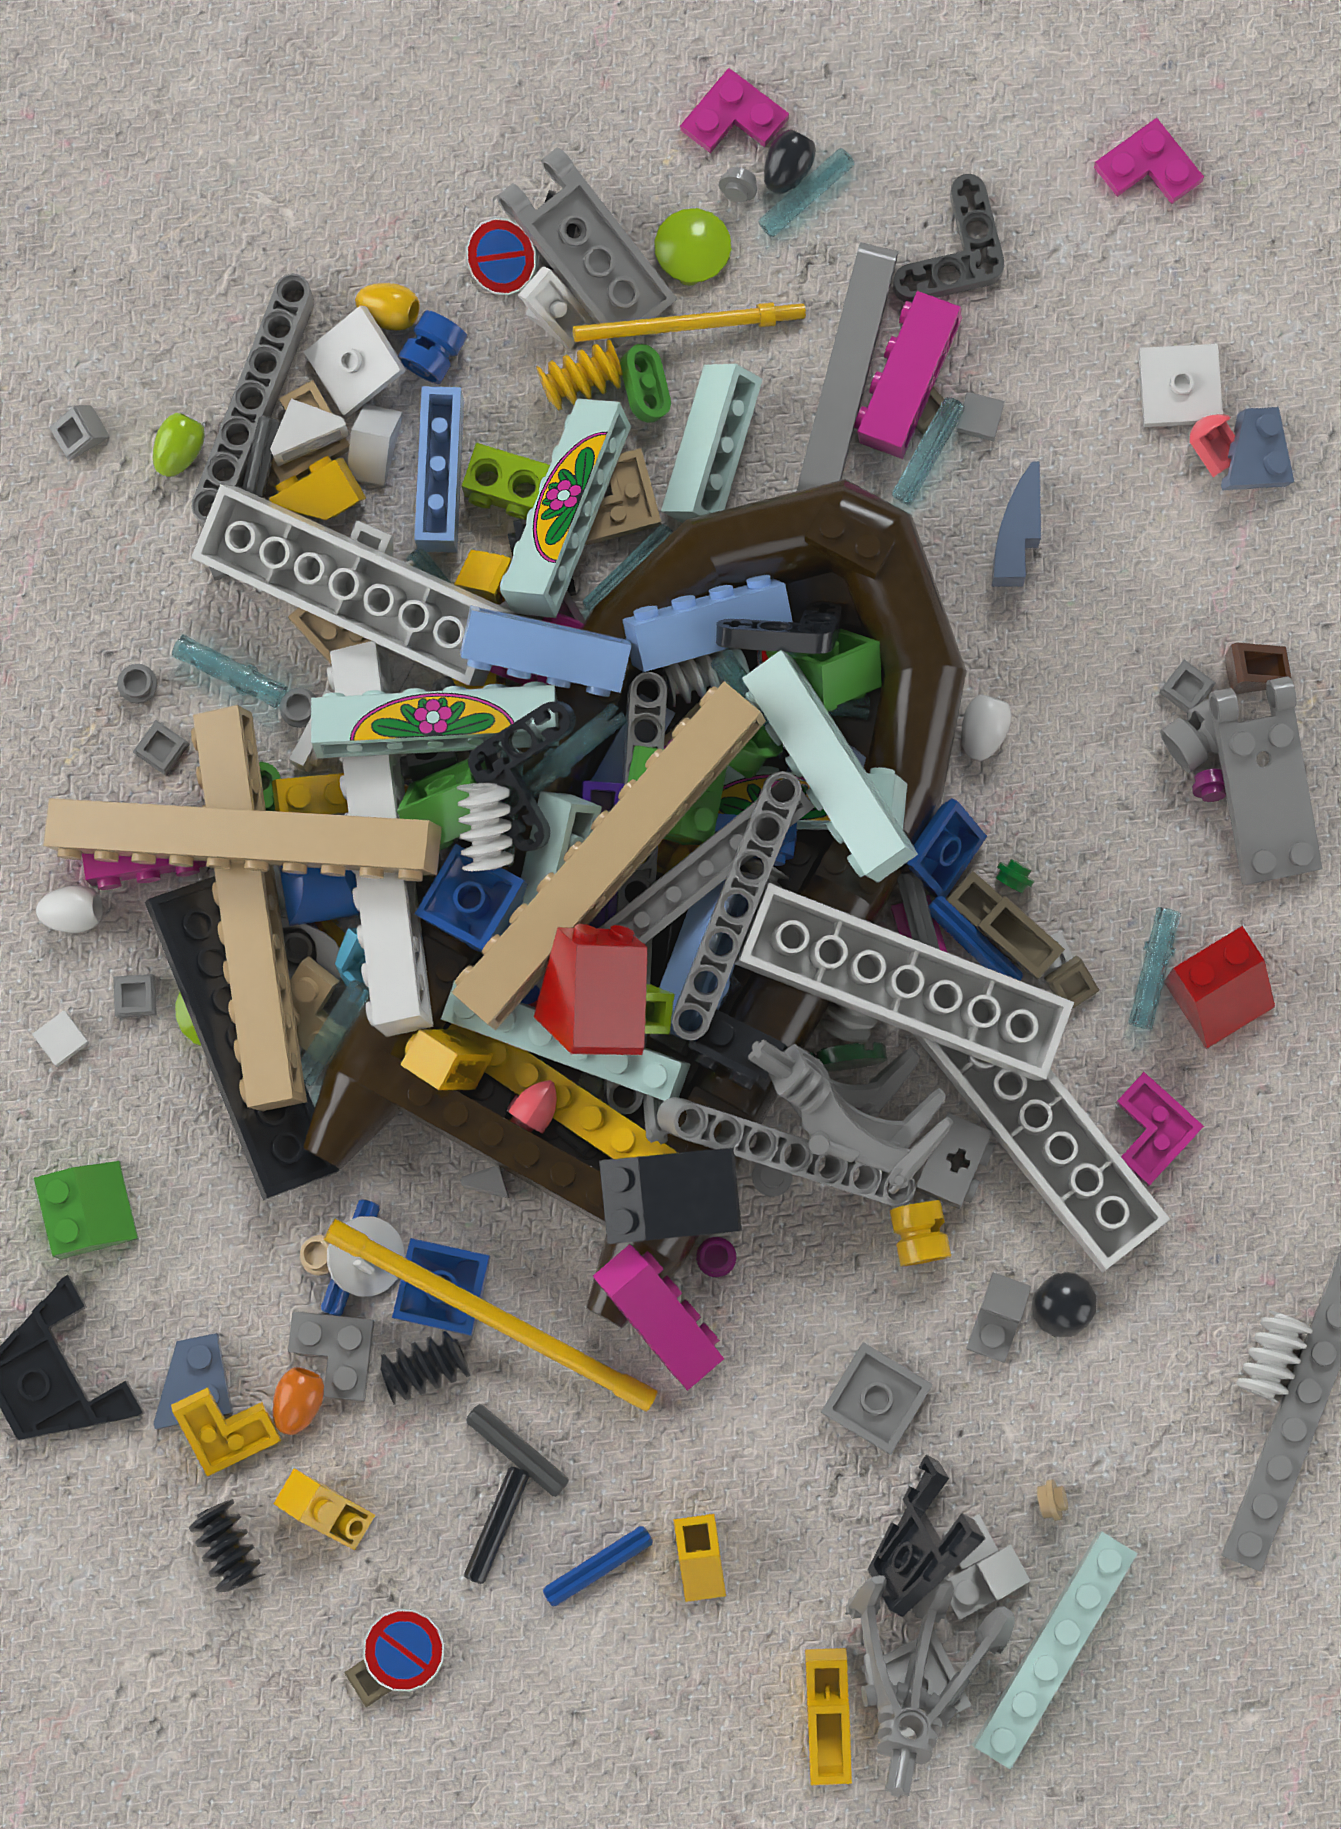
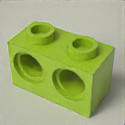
[461,443,550,520]

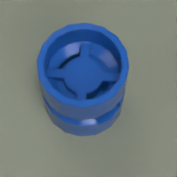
[398,310,468,384]

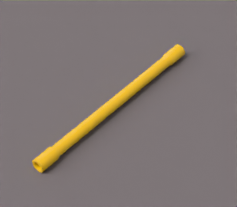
[323,1218,658,1412]

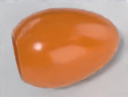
[272,1367,324,1435]

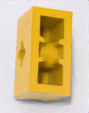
[401,1029,494,1090]

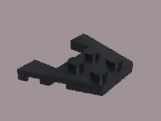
[0,1275,145,1441]
[867,1454,985,1617]

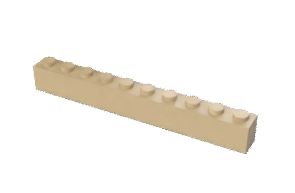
[451,681,766,1030]
[191,705,307,1111]
[43,798,442,881]

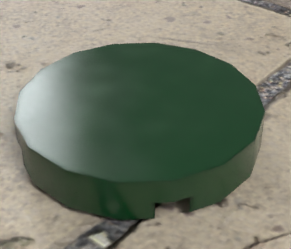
[809,1042,887,1072]

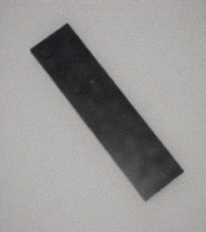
[145,876,340,1201]

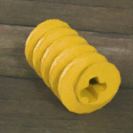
[536,339,623,411]

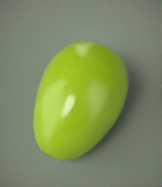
[152,412,205,477]

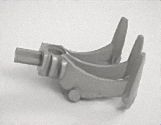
[748,1039,953,1194]
[845,1576,1015,1797]

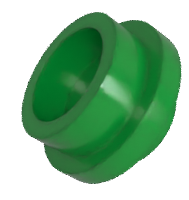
[995,859,1035,893]

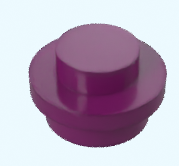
[1192,769,1226,802]
[696,1237,737,1278]

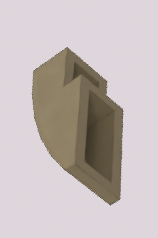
[947,871,1065,980]

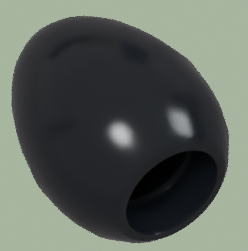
[764,129,816,194]

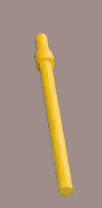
[573,302,806,342]

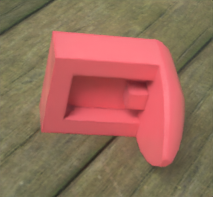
[1190,414,1235,477]
[507,1080,557,1134]

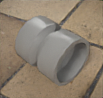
[1160,699,1219,773]

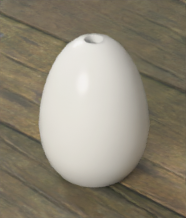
[961,694,1011,760]
[36,885,103,933]

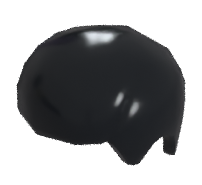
[1032,1272,1096,1337]

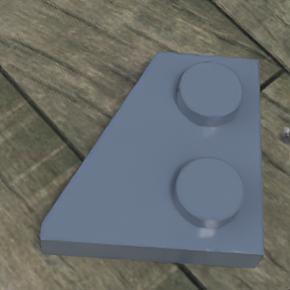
[1221,407,1294,491]
[154,1333,233,1429]

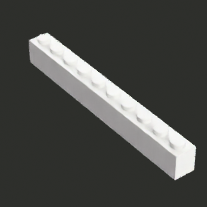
[327,641,433,1037]

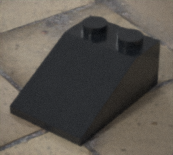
[600,1148,742,1244]

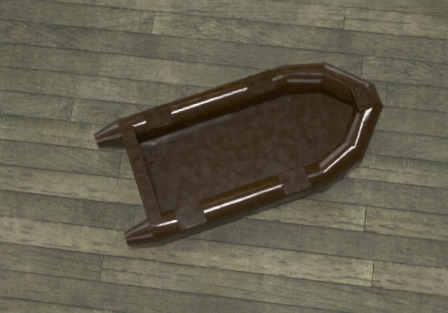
[303,479,967,1329]

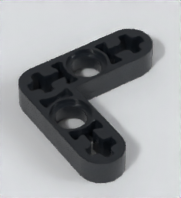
[716,602,842,654]
[468,701,576,851]

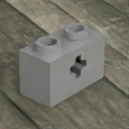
[915,1112,996,1209]

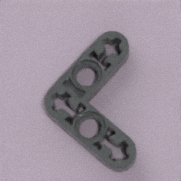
[893,174,1004,303]

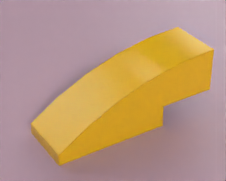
[805,1648,852,1785]

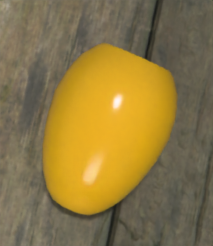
[355,283,420,331]

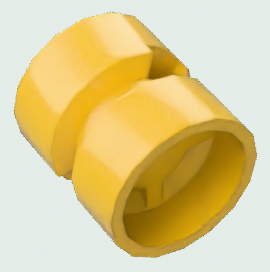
[890,1200,951,1267]

